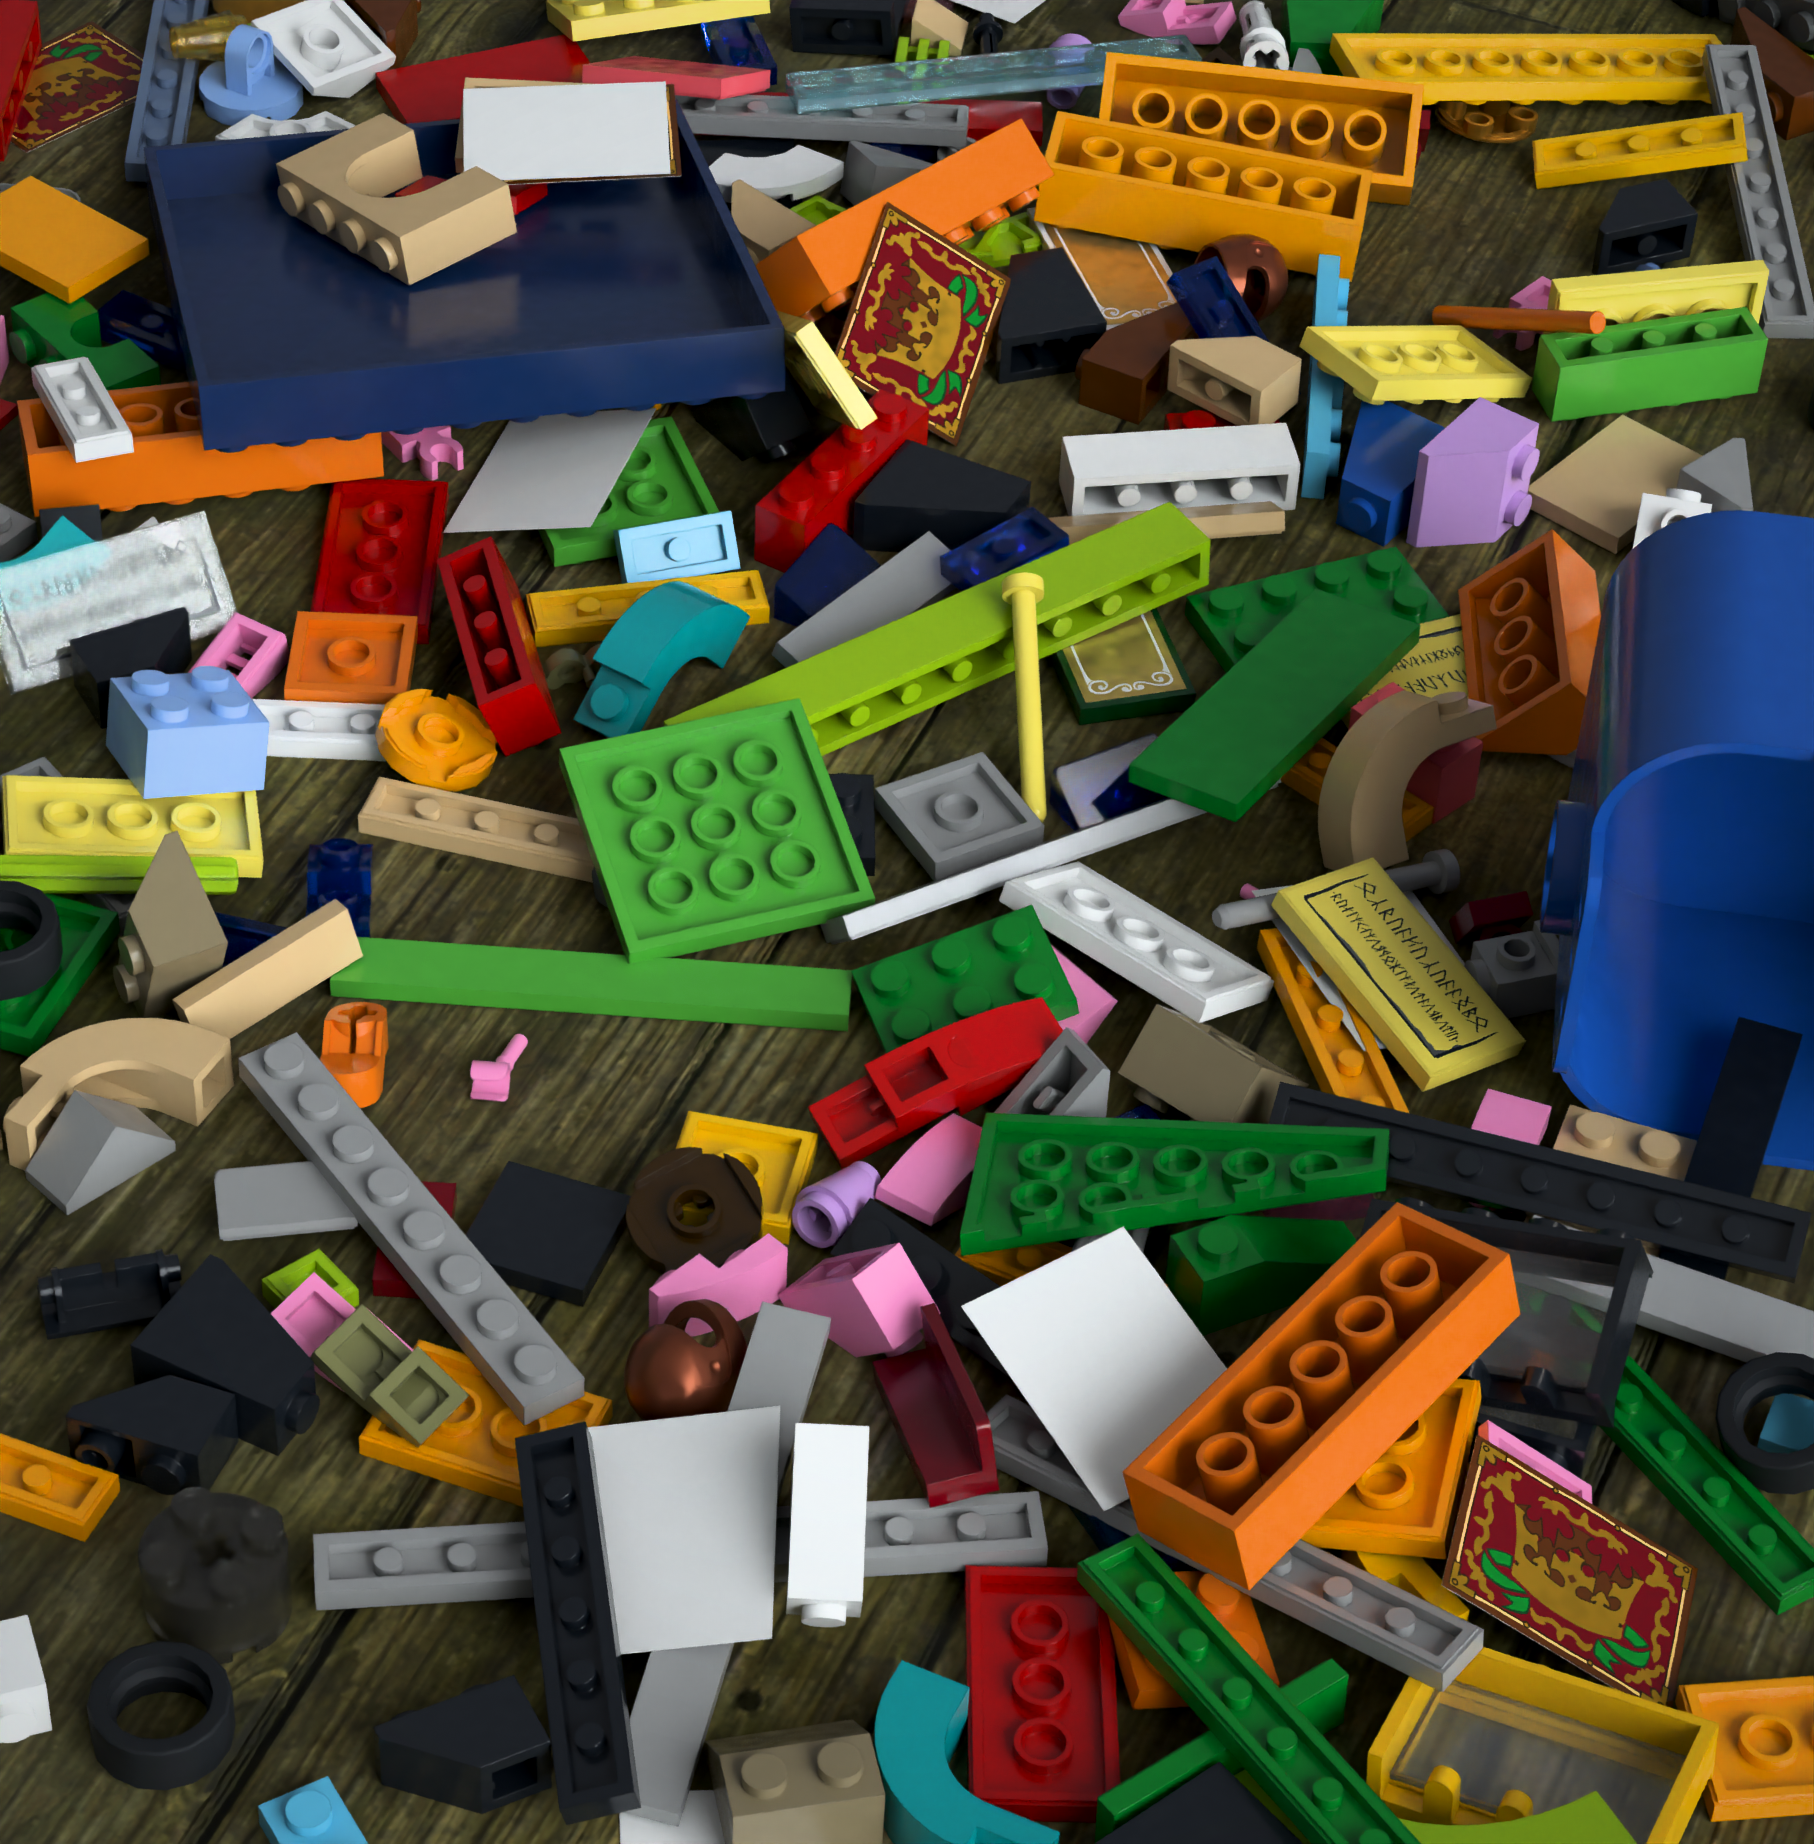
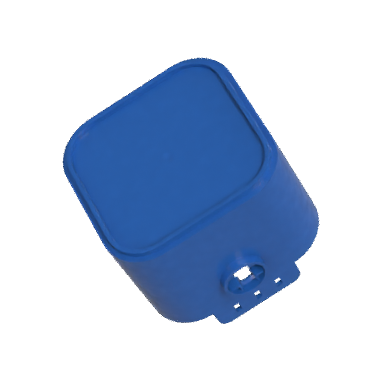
[1540,510,1814,1171]

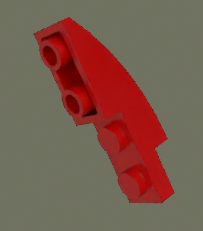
[808,997,1063,1169]

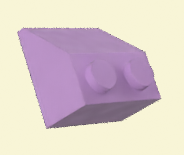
[1406,397,1540,547]

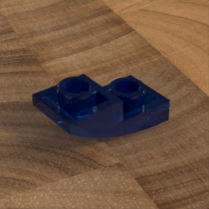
[305,838,373,938]

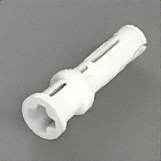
[1239,0,1290,70]

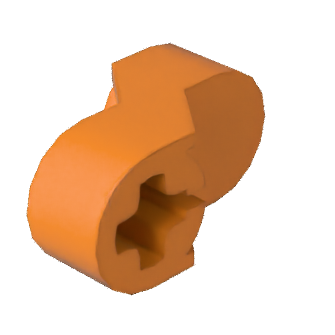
[319,1002,389,1108]

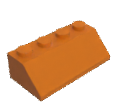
[1458,529,1601,755]

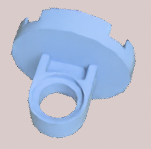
[199,24,303,126]

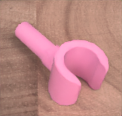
[470,1034,528,1101]

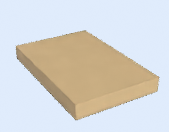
[1528,414,1702,554]

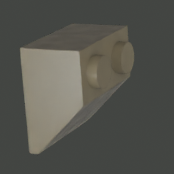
[113,831,228,1018]
[1118,1004,1309,1124]
[704,1719,885,1844]

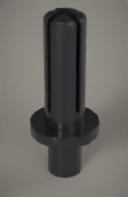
[973,13,1003,74]

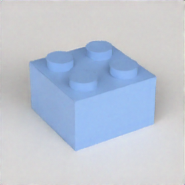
[106,666,269,799]

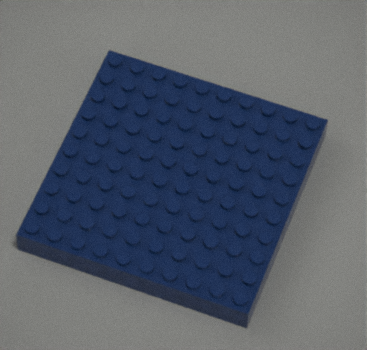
[144,99,785,453]

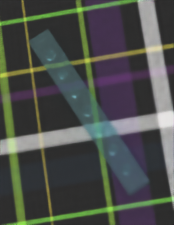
[786,35,1202,114]

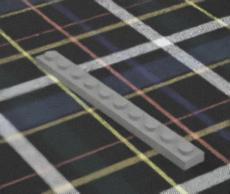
[313,1491,1048,1611]

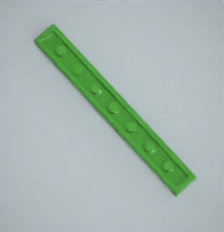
[330,937,852,1031]

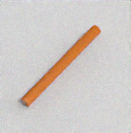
[1432,305,1606,334]

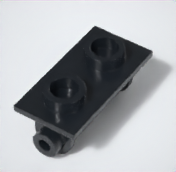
[37,1249,182,1340]

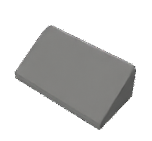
[214,1161,358,1241]

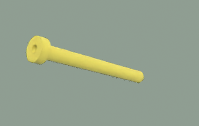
[1001,572,1047,823]

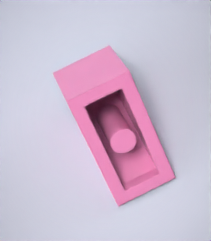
[778,1242,941,1358]

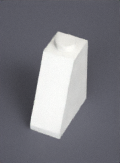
[786,1423,869,1627]

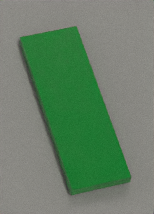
[1129,589,1420,822]

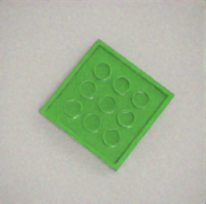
[559,698,875,964]

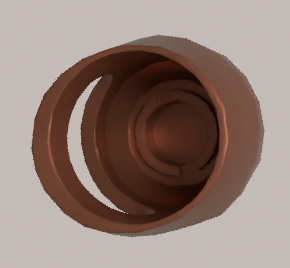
[1192,234,1288,330]
[624,1299,748,1421]

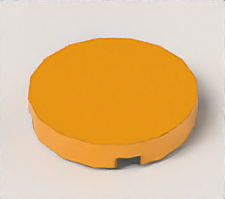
[375,689,498,792]

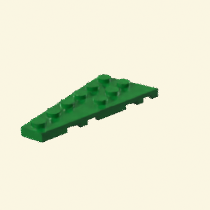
[960,1113,1389,1256]

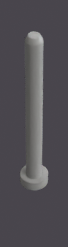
[1212,849,1460,930]

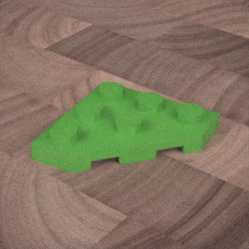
[538,416,719,567]

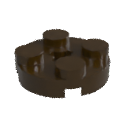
[626,1147,764,1274]

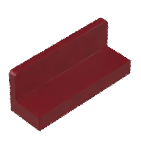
[872,1303,999,1508]

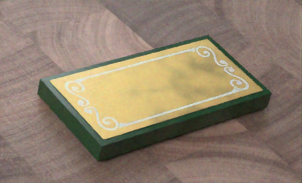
[1015,557,1196,725]

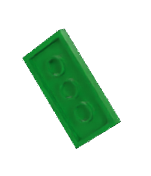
[1185,547,1449,673]

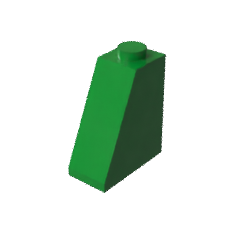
[1280,0,1384,76]

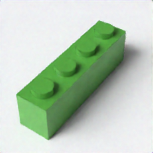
[1531,307,1768,422]

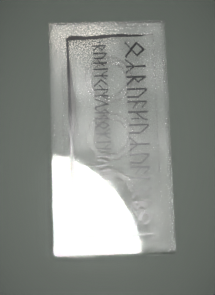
[0,511,238,695]

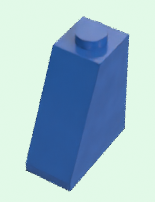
[1336,401,1445,547]

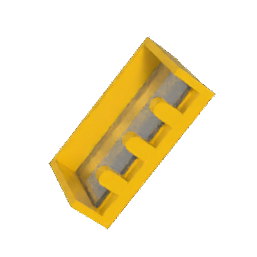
[1366,1647,1719,1844]

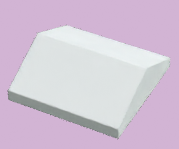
[250,0,396,98]

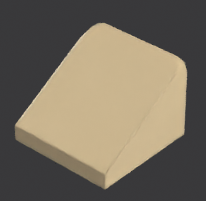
[911,0,968,57]

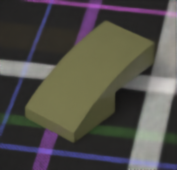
[310,1304,469,1448]

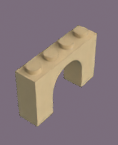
[276,113,517,286]

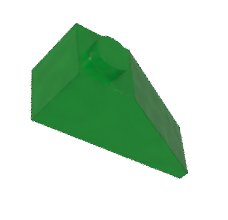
[1165,1215,1356,1336]

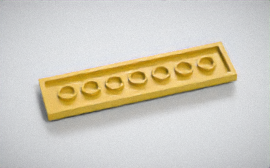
[1329,33,1723,105]

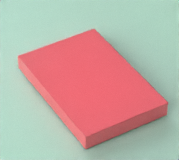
[582,56,771,100]

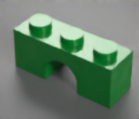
[9,292,161,391]

